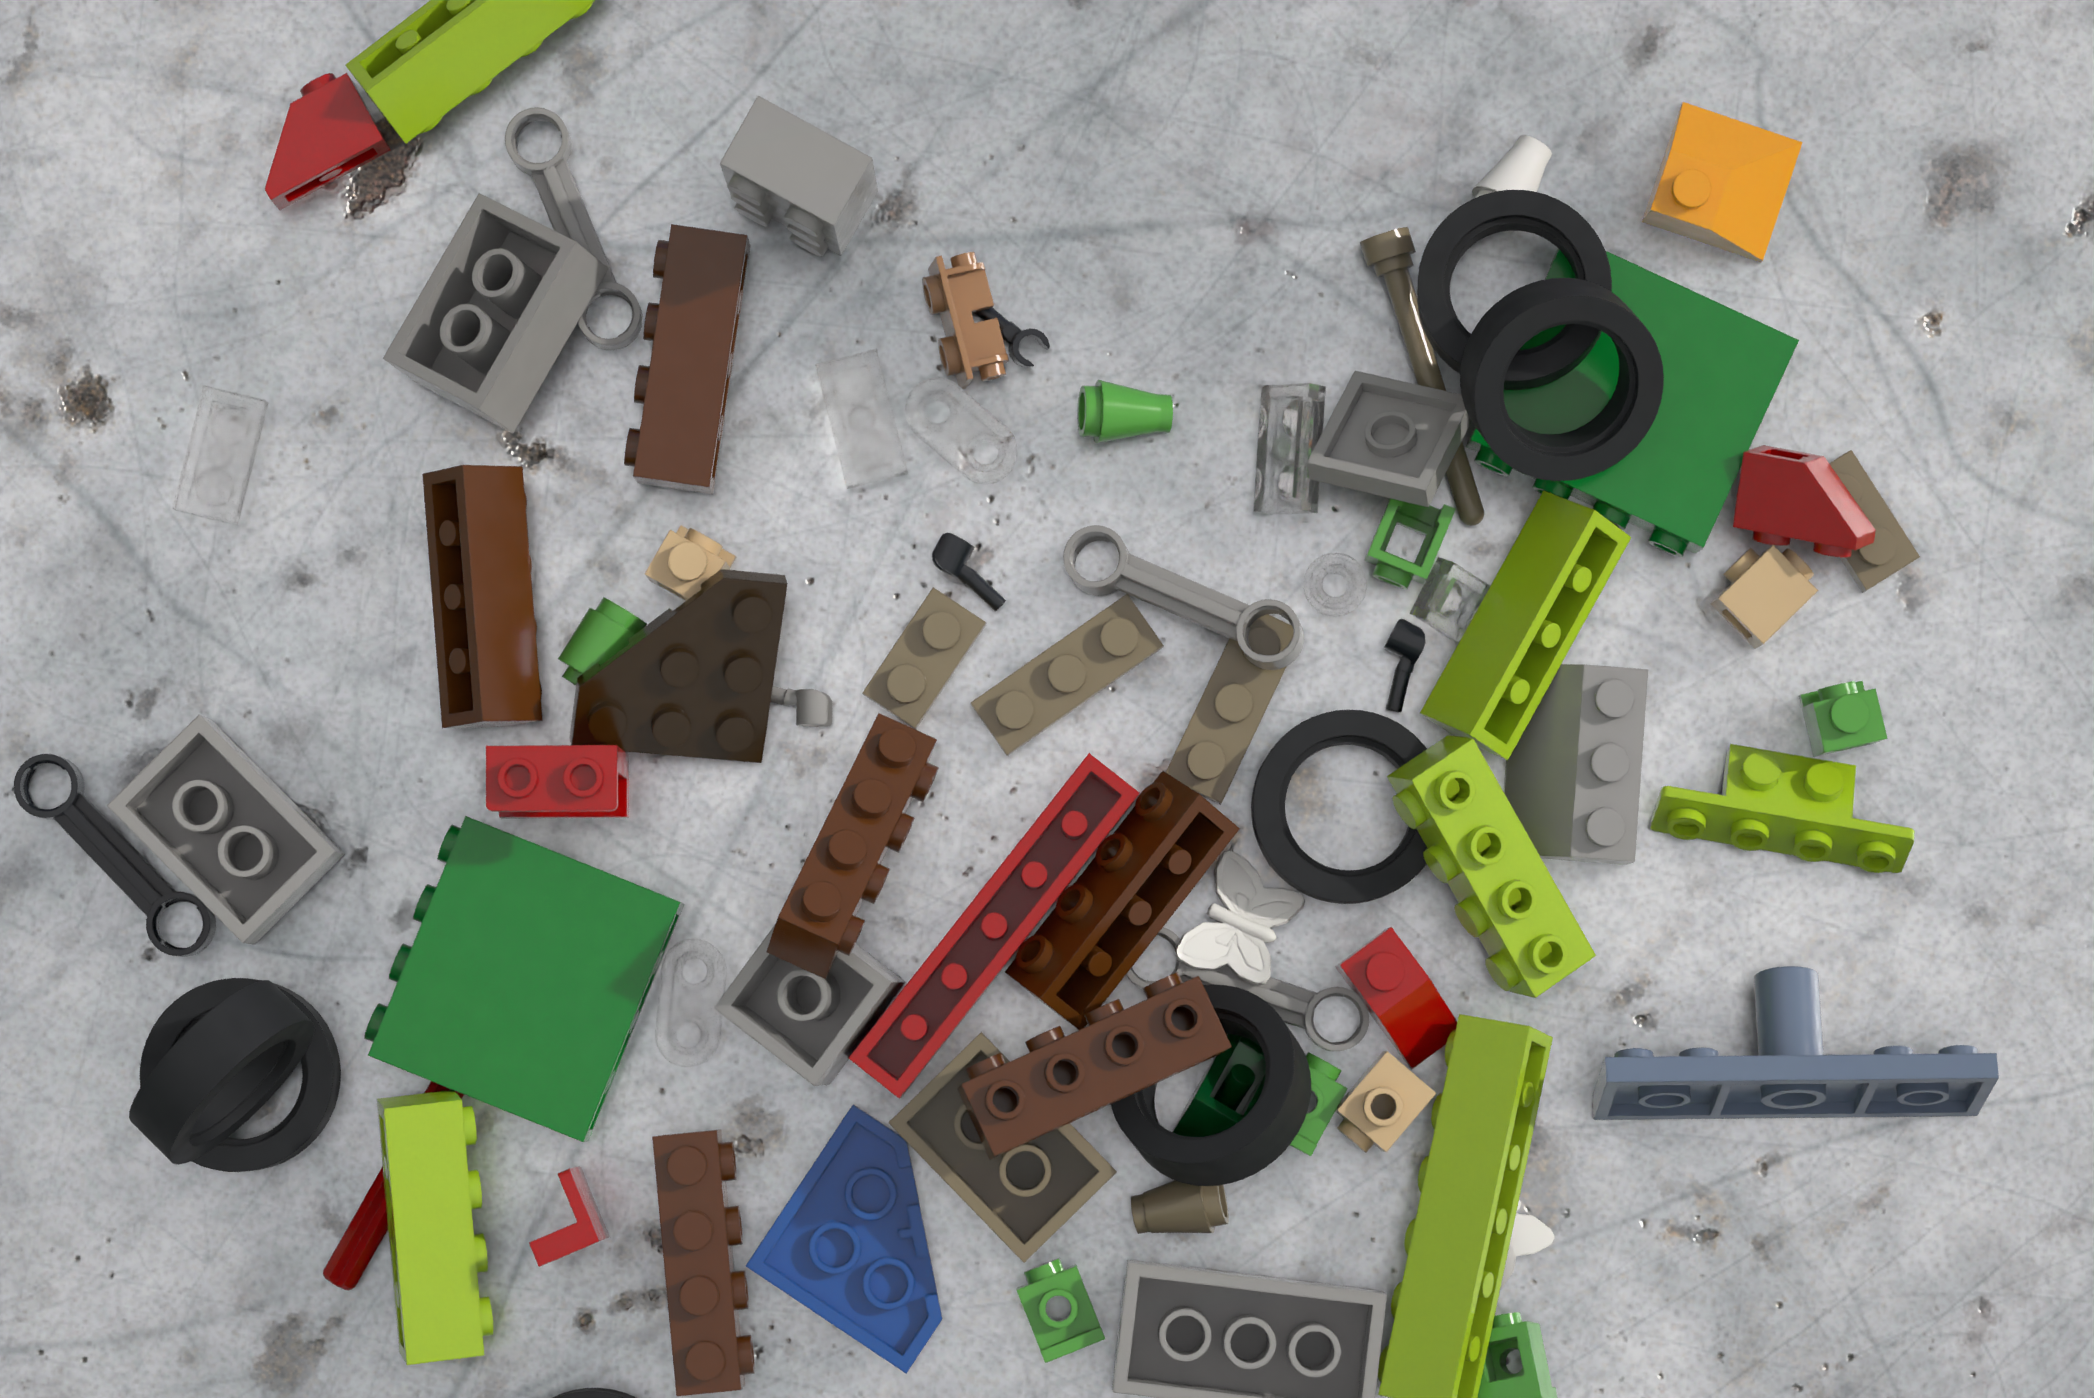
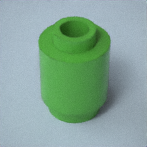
[558,597,647,685]

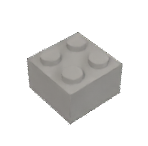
[714,925,906,1086]

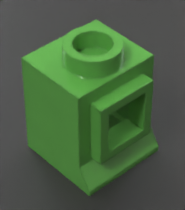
[1364,498,1456,590]

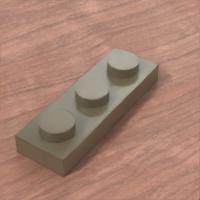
[971,594,1164,756]
[1166,614,1294,805]

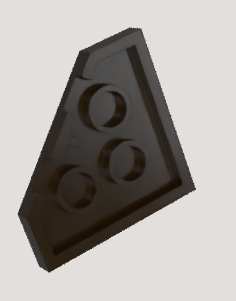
[569,569,788,763]

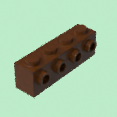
[624,224,751,494]
[422,465,543,728]
[766,713,939,979]
[1005,771,1240,1030]
[957,972,1232,1160]
[652,1129,755,1396]

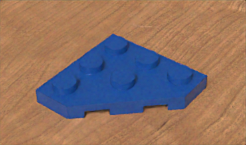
[746,1104,943,1374]

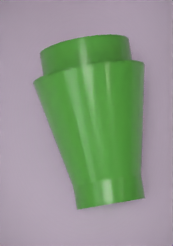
[1077,380,1173,443]

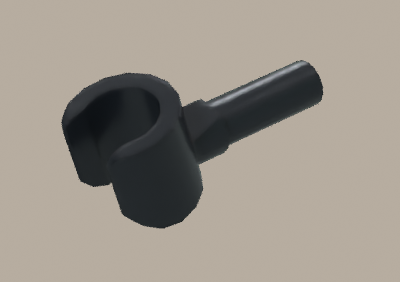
[974,308,1050,367]
[932,533,1006,611]
[1384,619,1426,712]

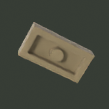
[1829,450,1920,593]
[862,587,986,730]

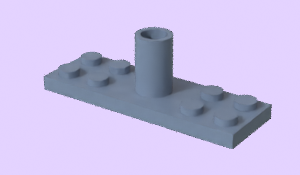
[1592,966,1999,1120]

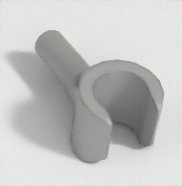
[771,686,832,727]

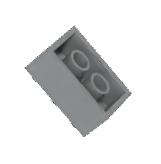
[720,96,878,257]
[383,193,609,433]
[107,714,345,945]

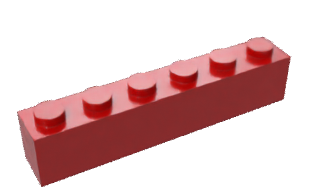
[848,753,1140,1099]

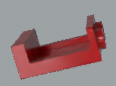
[486,745,629,819]

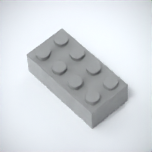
[1112,1260,1387,1398]

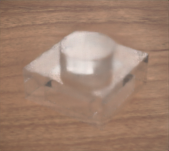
[1409,557,1490,642]

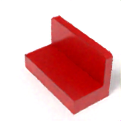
[529,1166,610,1267]

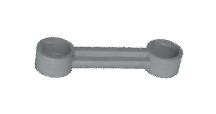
[505,107,643,350]
[1063,525,1304,670]
[1126,927,1369,1051]

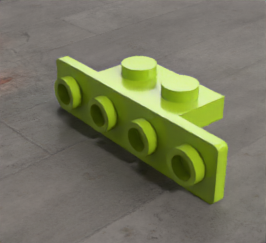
[1651,744,1915,873]

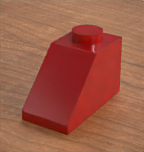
[265,73,390,210]
[1335,927,1457,1069]

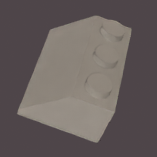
[1504,664,1648,865]

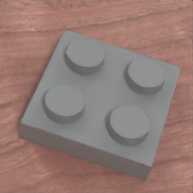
[1307,371,1472,507]

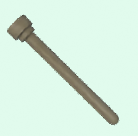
[1360,227,1484,526]

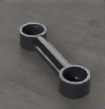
[14,754,216,957]

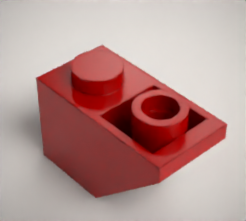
[1733,445,1876,557]

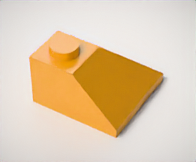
[1642,102,1803,263]

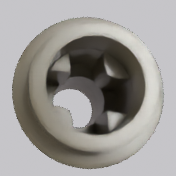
[1131,1180,1229,1234]

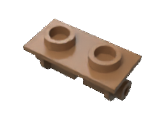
[922,252,1009,390]

